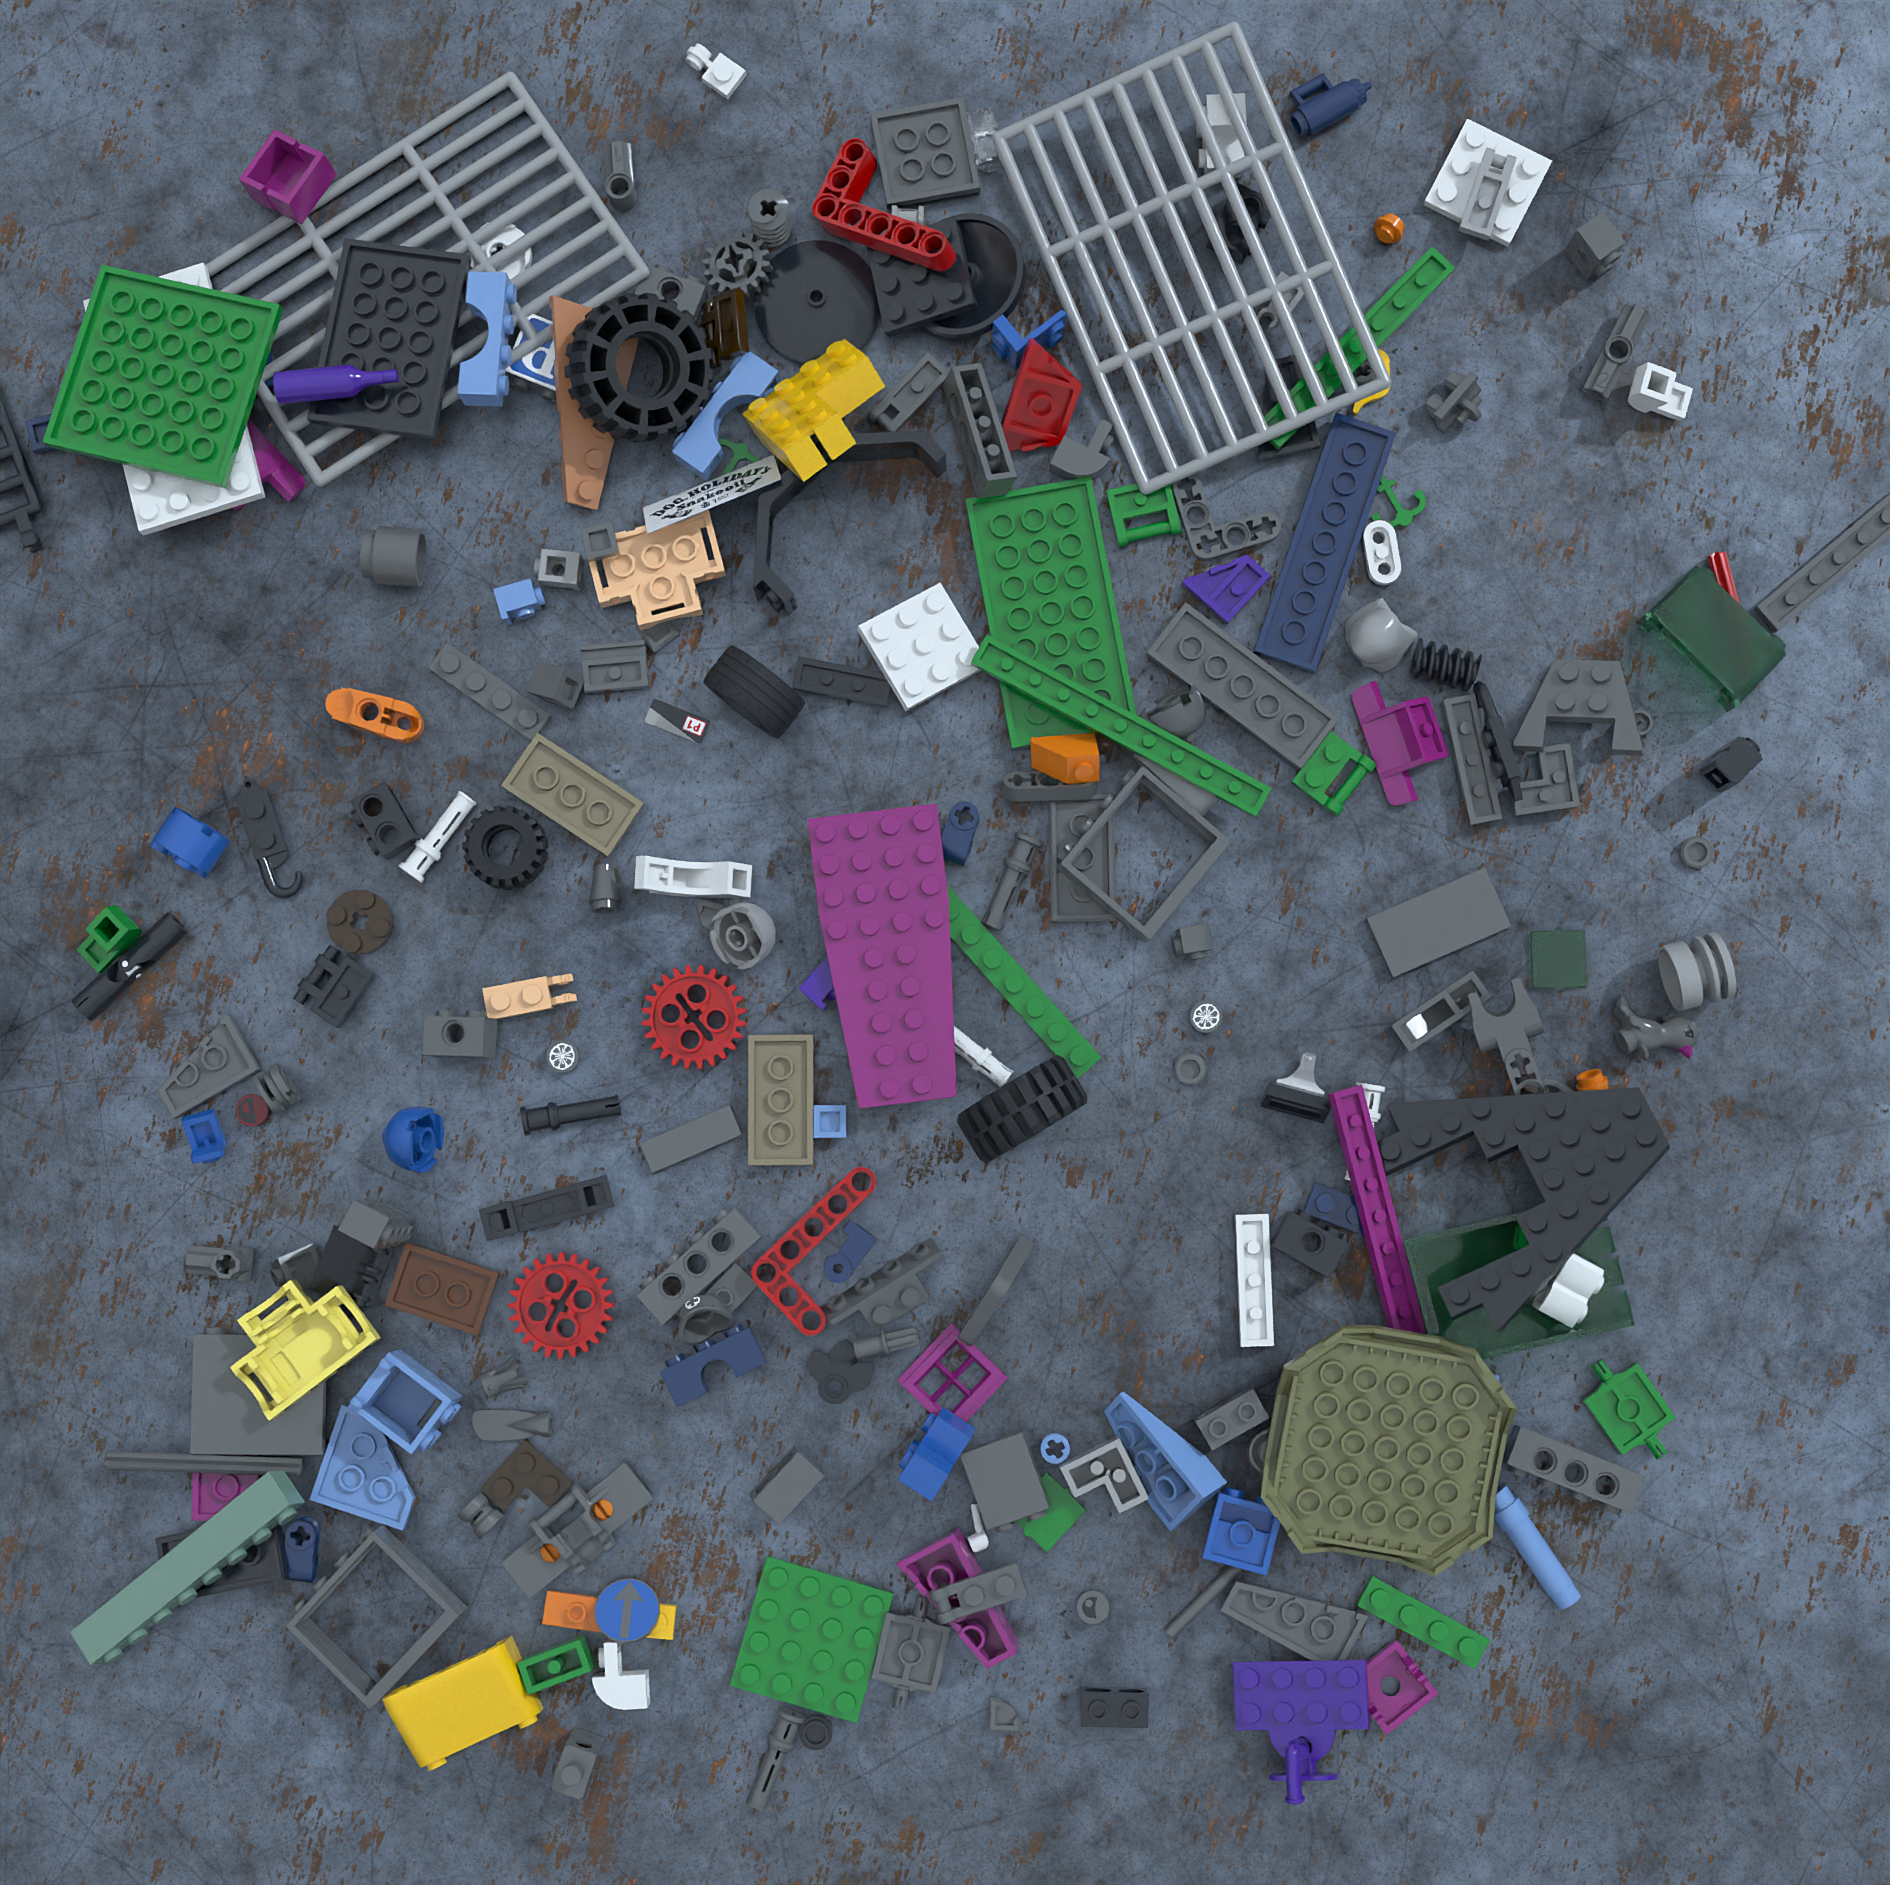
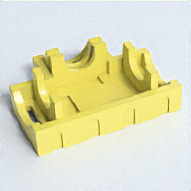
[230,1279,381,1421]

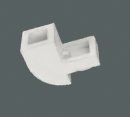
[1628,362,1693,421]
[592,1639,650,1710]

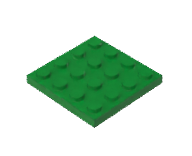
[730,1555,894,1723]

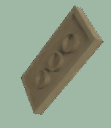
[501,733,645,857]
[748,1034,814,1166]

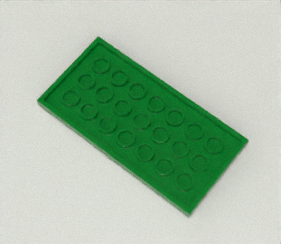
[965,477,1137,750]

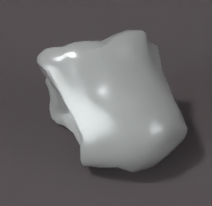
[1345,598,1418,673]

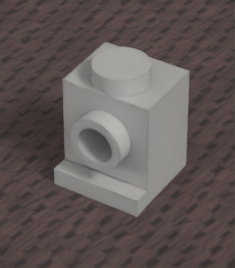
[534,549,584,591]

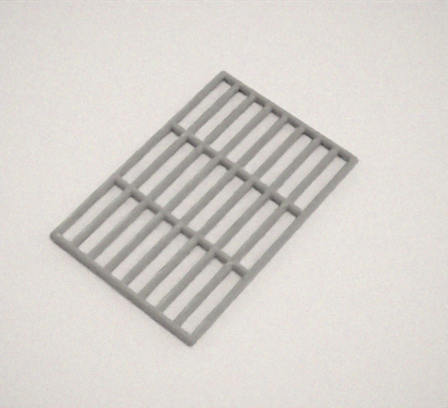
[992,21,1391,495]
[206,71,650,487]

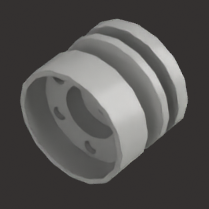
[1658,932,1736,1012]

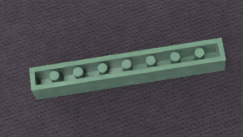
[70,1470,305,1665]

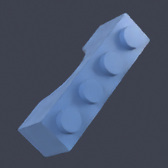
[458,271,517,407]
[672,351,782,482]

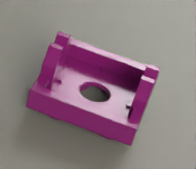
[1367,1639,1438,1735]

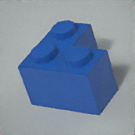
[898,1407,976,1501]

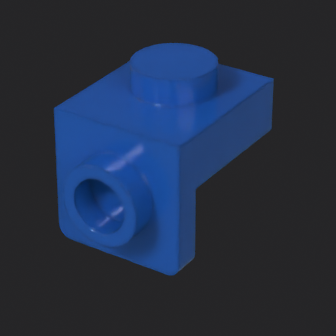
[182,1108,227,1164]

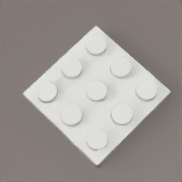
[1423,119,1552,247]
[857,583,981,711]

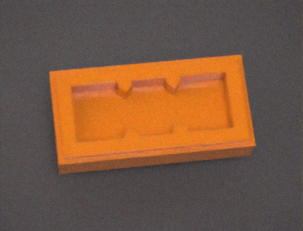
[542,1590,601,1633]

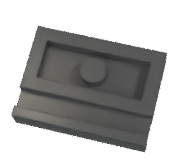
[580,640,649,694]

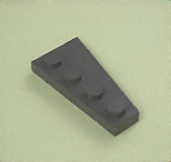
[1220,1580,1368,1661]

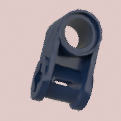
[941,801,979,866]
[284,1516,321,1583]

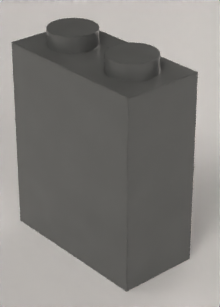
[960,1429,1051,1532]

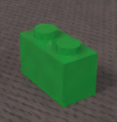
[517,1634,596,1695]

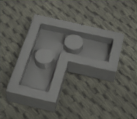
[1510,743,1580,817]

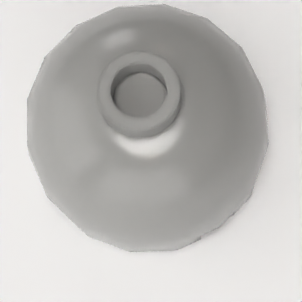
[710,902,776,969]

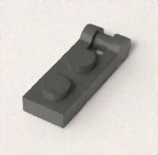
[867,352,949,432]
[929,1561,1028,1624]

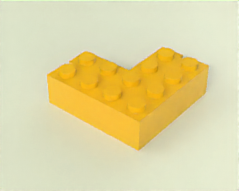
[742,339,885,482]

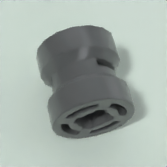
[457,1492,504,1539]

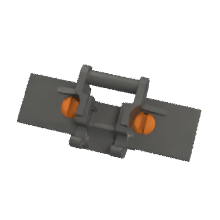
[501,1462,654,1599]

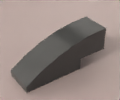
[1391,970,1491,1052]

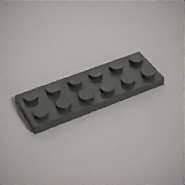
[1146,602,1339,770]

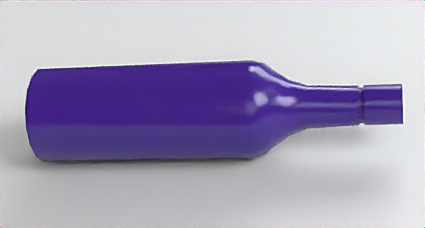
[273,365,399,404]

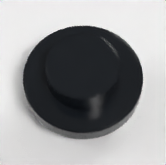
[799,1715,833,1750]

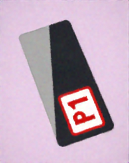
[645,699,710,744]

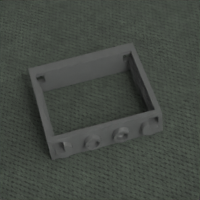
[1056,766,1231,943]
[286,1525,468,1710]

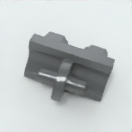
[1425,371,1483,434]

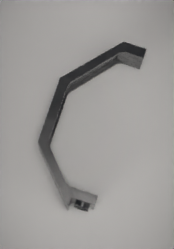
[753,431,947,616]

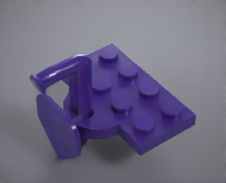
[1233,1660,1370,1805]

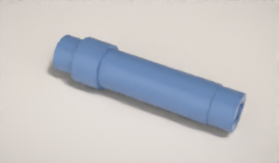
[1494,1484,1581,1610]

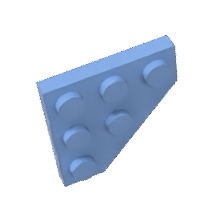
[309,1404,416,1531]

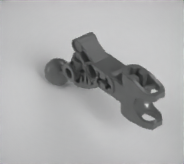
[1467,975,1573,1095]

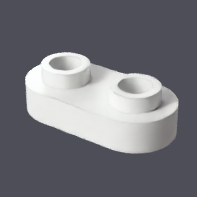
[1362,520,1401,586]

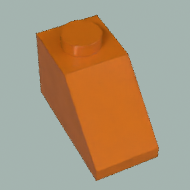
[1030,733,1099,784]

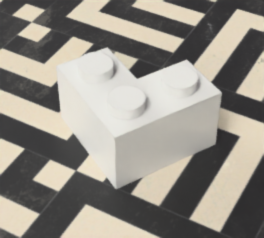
[1196,93,1247,178]

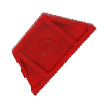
[1001,338,1082,452]

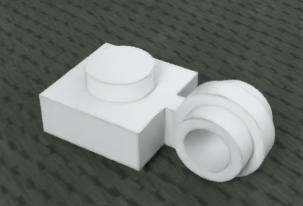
[685,43,746,100]

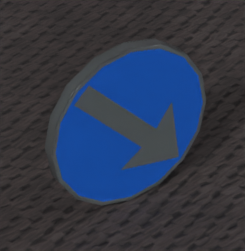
[594,1578,660,1644]

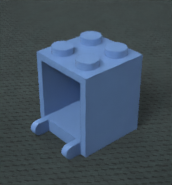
[348,1349,463,1455]

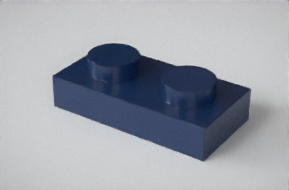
[1303,1182,1364,1236]

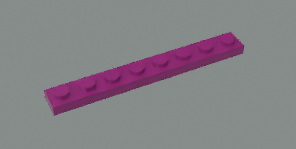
[1328,1085,1426,1334]

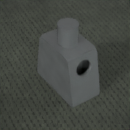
[550,1727,606,1800]

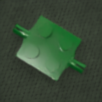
[1582,1358,1676,1460]

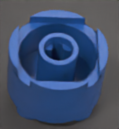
[150,806,230,878]

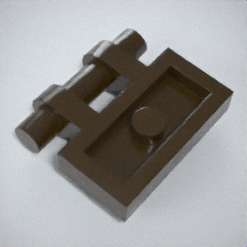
[701,288,749,367]

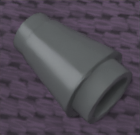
[589,864,621,914]

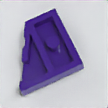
[1181,555,1271,625]

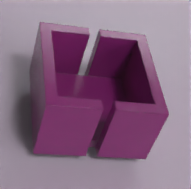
[239,129,337,224]

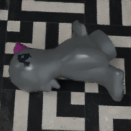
[1612,995,1699,1063]

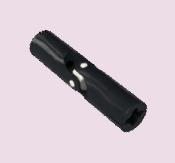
[71,912,189,1021]

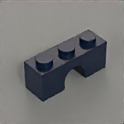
[660,1324,768,1407]

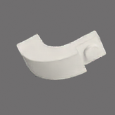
[634,856,752,898]

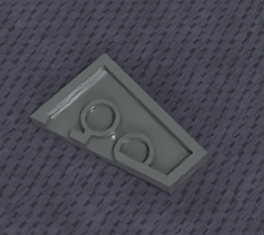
[157,1013,261,1119]

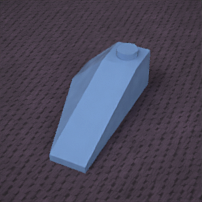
[1104,1391,1227,1532]

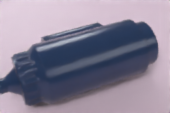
[1289,73,1372,137]

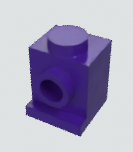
[798,959,836,1012]

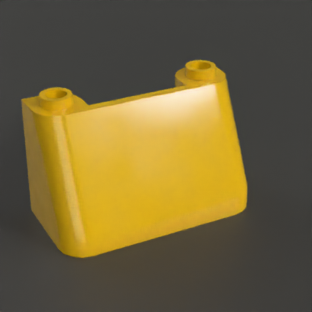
[382,1636,544,1771]

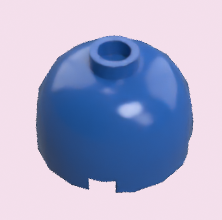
[382,1106,444,1173]

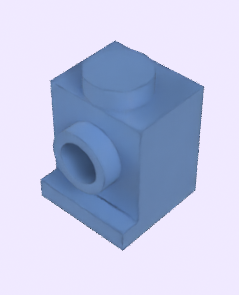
[493,578,546,626]

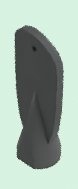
[472,1409,554,1441]

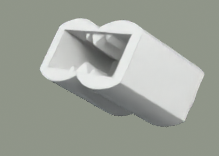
[1532,1254,1604,1328]

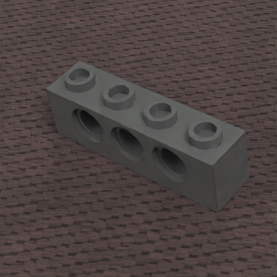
[942,363,1017,499]
[338,1200,414,1249]
[637,1207,763,1325]
[1502,1425,1645,1516]

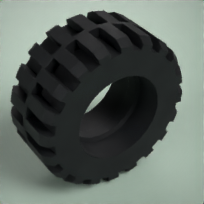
[957,1055,1087,1164]

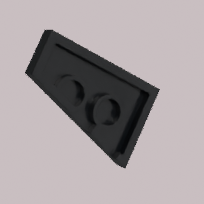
[1257,355,1321,463]

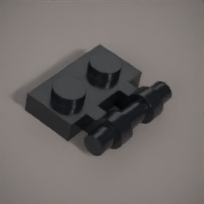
[293,944,375,1029]

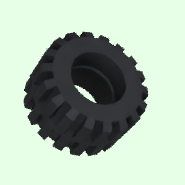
[462,805,549,890]

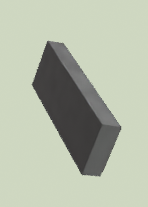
[639,1105,742,1173]

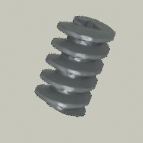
[748,189,792,248]

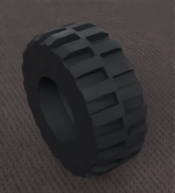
[564,293,714,443]

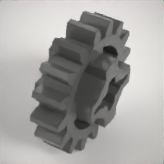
[702,230,773,299]

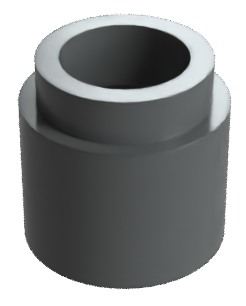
[360,526,427,587]

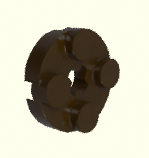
[326,890,394,955]

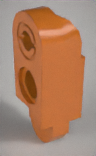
[325,687,424,744]

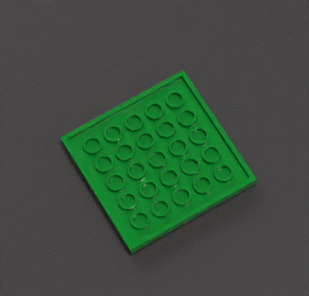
[42,264,284,488]

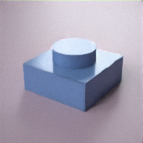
[814,1105,847,1138]

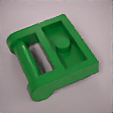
[1105,483,1181,548]
[1291,731,1377,817]

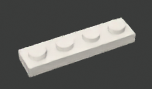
[1235,1214,1274,1347]

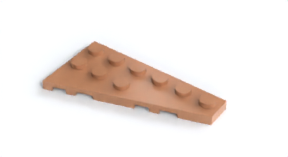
[549,295,639,511]

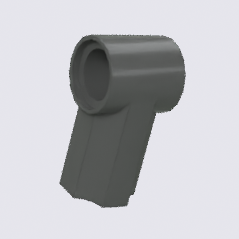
[604,141,638,211]

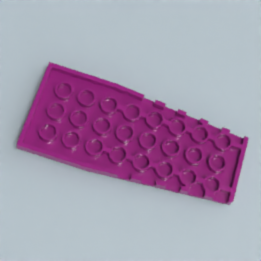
[807,803,957,1109]

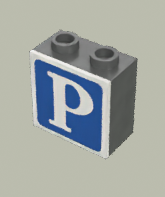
[505,314,557,403]

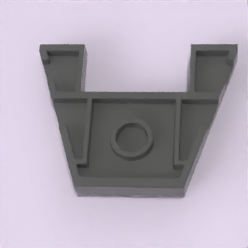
[1513,659,1643,756]

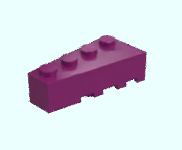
[896,1527,1020,1669]

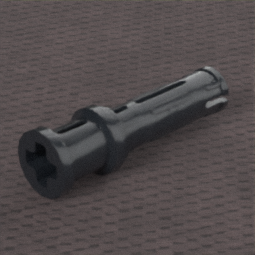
[520,1095,622,1136]

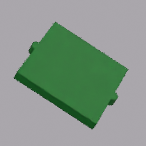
[1015,1472,1086,1552]

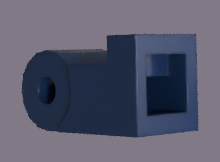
[824,1220,877,1283]

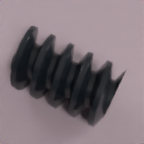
[1410,638,1482,692]

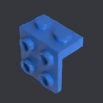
[991,310,1067,370]

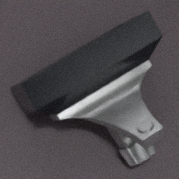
[1261,1052,1331,1123]

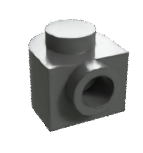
[1172,924,1214,960]

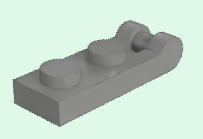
[1458,147,1517,241]

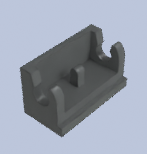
[750,1445,824,1525]

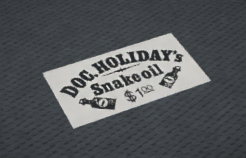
[643,455,781,534]

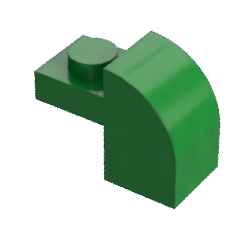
[77,905,142,973]

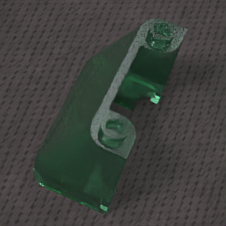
[1636,566,1786,713]

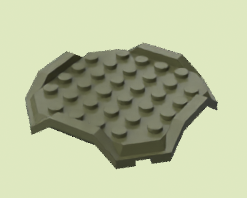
[1260,1325,1517,1577]

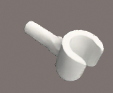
[967,1504,989,1553]

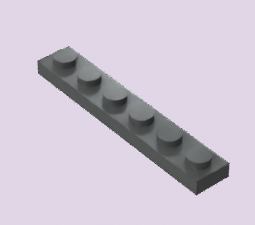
[1754,494,1890,633]

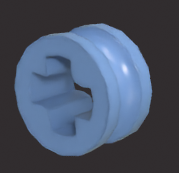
[1040,1433,1070,1464]

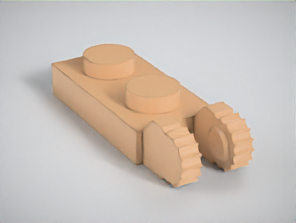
[482,974,577,1020]

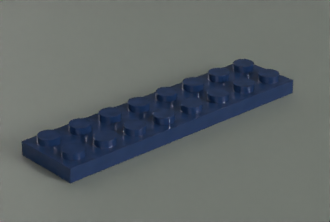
[1253,412,1396,673]

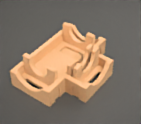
[589,509,726,631]

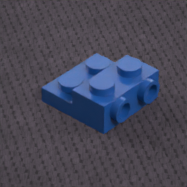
[1201,1487,1280,1576]

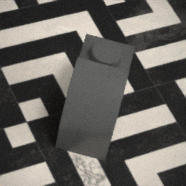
[1049,419,1115,481]

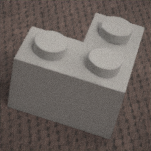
[1059,1435,1149,1513]

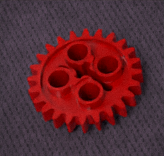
[641,965,747,1070]
[507,1252,615,1359]

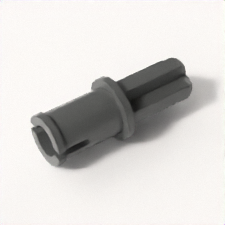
[853,1326,920,1360]

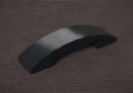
[479,1175,615,1241]

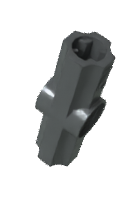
[1582,304,1651,402]

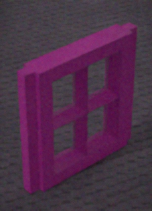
[897,1323,1008,1422]

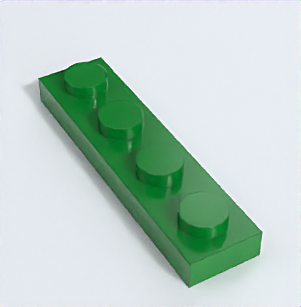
[1356,1575,1490,1669]

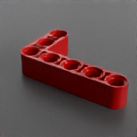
[812,138,956,271]
[751,1167,877,1336]

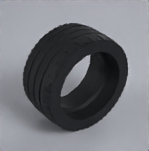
[703,645,806,739]

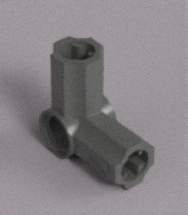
[185,1245,255,1281]

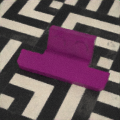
[233,419,305,510]
[1352,681,1450,805]

